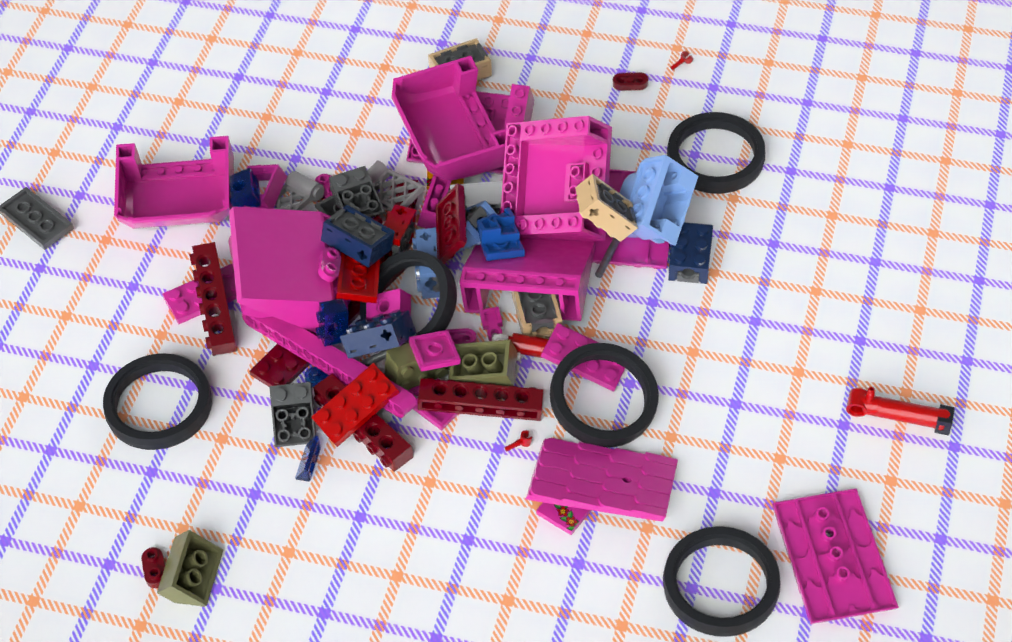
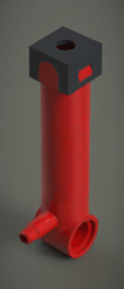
[846,387,955,436]

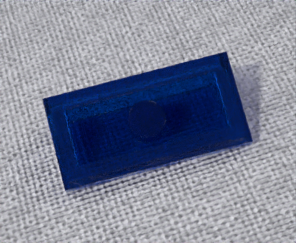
[295,436,321,482]

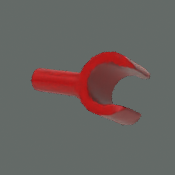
[670,51,694,71]
[504,430,533,452]

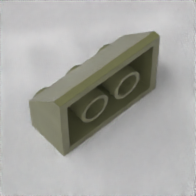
[157,530,224,607]

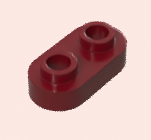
[613,72,648,91]
[141,547,166,588]

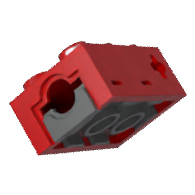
[380,205,417,264]

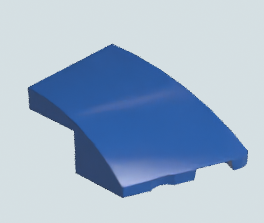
[477,207,525,261]

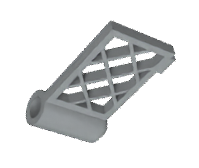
[367,161,425,212]
[274,171,324,210]

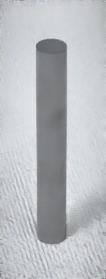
[595,238,620,278]

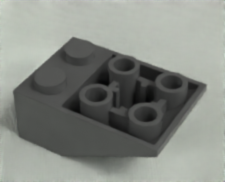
[329,166,385,218]
[269,382,316,448]

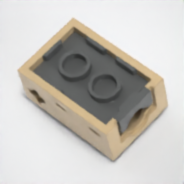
[428,38,492,81]
[575,174,638,242]
[512,291,563,338]

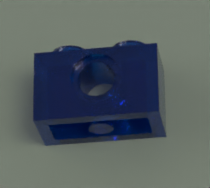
[230,168,261,207]
[316,299,348,346]

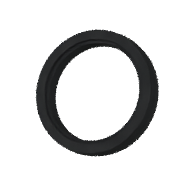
[667,112,765,194]
[360,250,457,335]
[550,343,659,447]
[103,353,212,450]
[663,526,781,637]

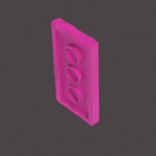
[162,264,237,324]
[541,323,625,392]

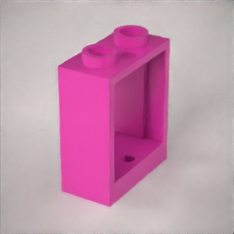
[232,164,287,209]

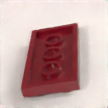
[436,183,467,264]

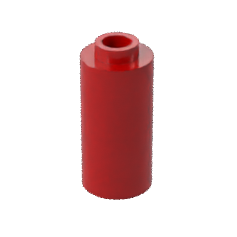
[508,333,549,358]

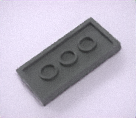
[0,187,74,250]

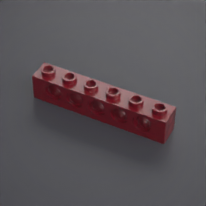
[189,242,236,356]
[313,374,413,472]
[418,378,543,421]

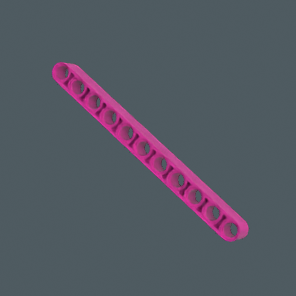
[242,315,417,418]

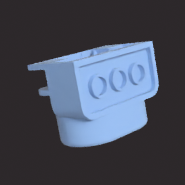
[620,155,698,246]

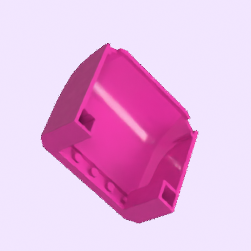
[391,56,506,180]
[114,136,234,229]

